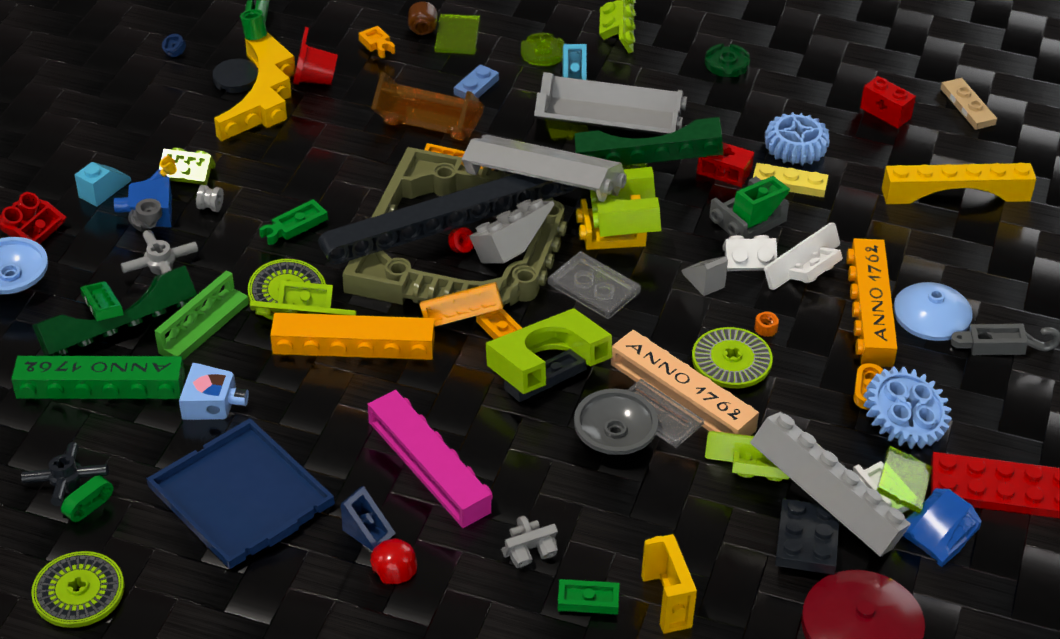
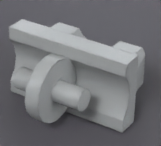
[501,516,558,568]

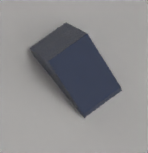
[341,486,396,551]

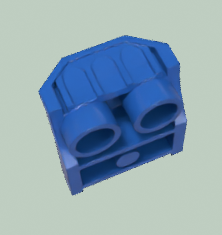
[903,488,982,567]

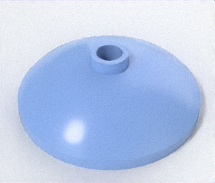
[0,237,48,295]
[893,282,973,341]

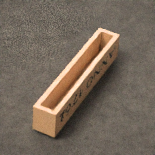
[610,330,759,436]

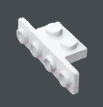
[764,223,843,290]

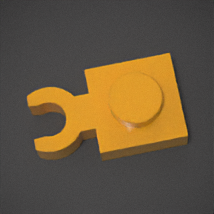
[359,26,395,58]

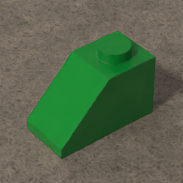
[733,176,790,228]

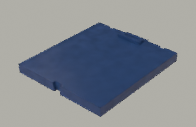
[146,418,335,569]

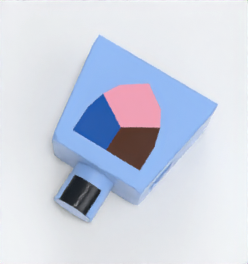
[179,363,249,420]

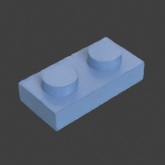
[454,65,499,103]

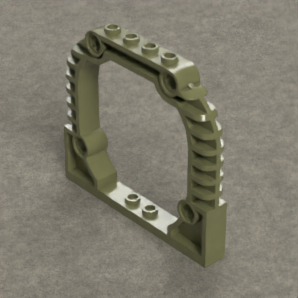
[343,147,567,306]

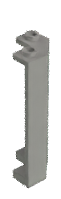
[534,72,687,135]
[462,134,627,202]

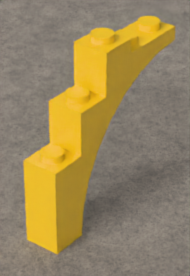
[214,32,295,141]

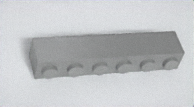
[750,412,911,557]

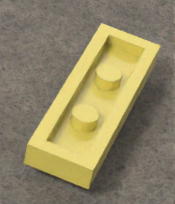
[753,163,828,197]

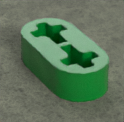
[61,475,113,522]

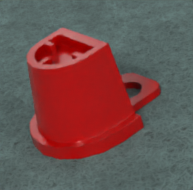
[293,27,338,85]

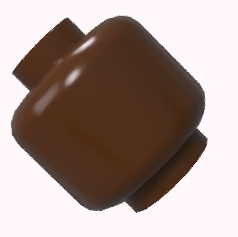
[408,2,437,35]

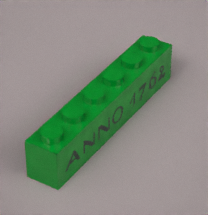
[12,356,185,399]

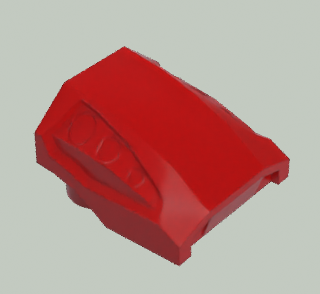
[0,191,67,244]

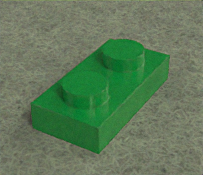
[558,579,619,614]

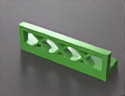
[155,270,249,360]

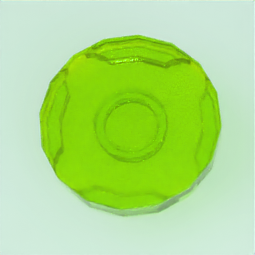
[521,33,565,66]

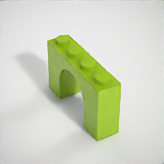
[590,167,661,237]
[486,308,612,394]

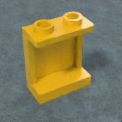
[576,195,647,250]
[641,534,697,634]

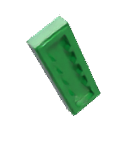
[80,281,123,321]

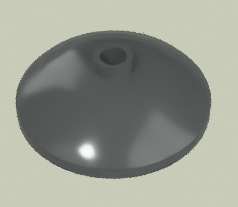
[574,389,658,455]

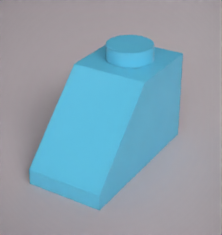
[562,44,586,80]
[75,162,131,207]

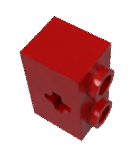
[860,76,916,128]
[697,143,754,187]

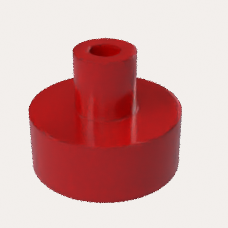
[448,227,473,253]

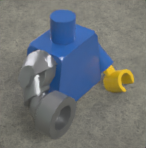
[114,155,177,232]

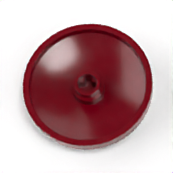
[801,570,925,639]

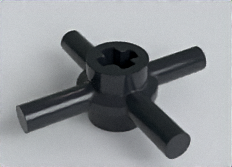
[21,442,109,506]

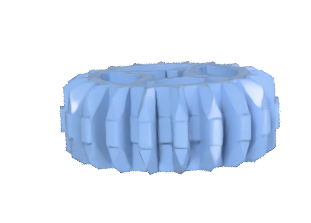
[765,112,830,166]

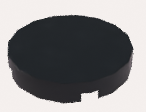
[213,59,258,93]

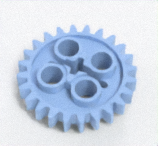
[863,367,952,449]

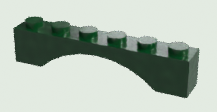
[575,117,724,166]
[32,266,197,356]

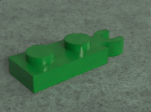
[259,199,328,245]

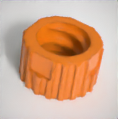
[754,312,779,337]

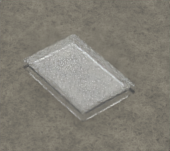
[548,251,641,319]

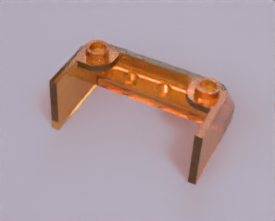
[371,72,484,141]

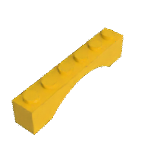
[882,163,1036,204]

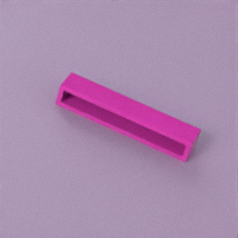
[368,390,493,528]

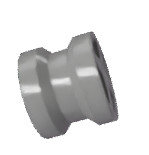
[196,185,224,212]

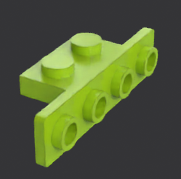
[599,0,636,54]
[250,280,357,316]
[705,431,789,481]

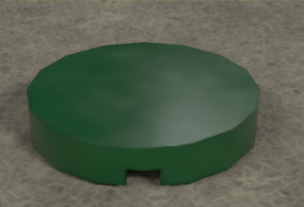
[705,44,750,77]

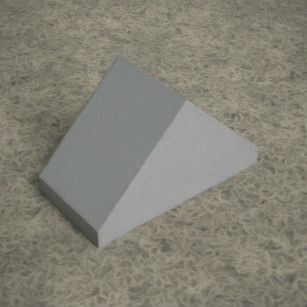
[682,256,728,296]

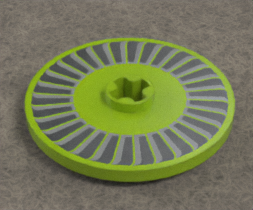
[692,327,773,388]

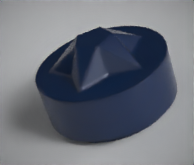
[162,34,186,57]

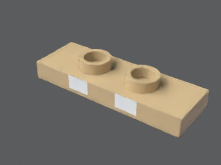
[941,78,997,130]

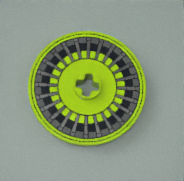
[248,259,326,320]
[32,551,124,628]

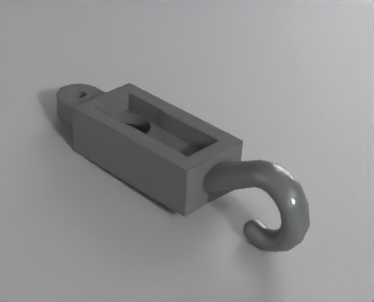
[951,324,1060,355]

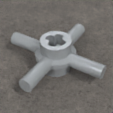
[121,230,198,275]

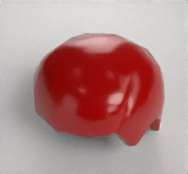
[370,538,418,584]

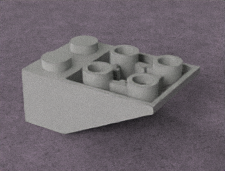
[469,199,554,263]

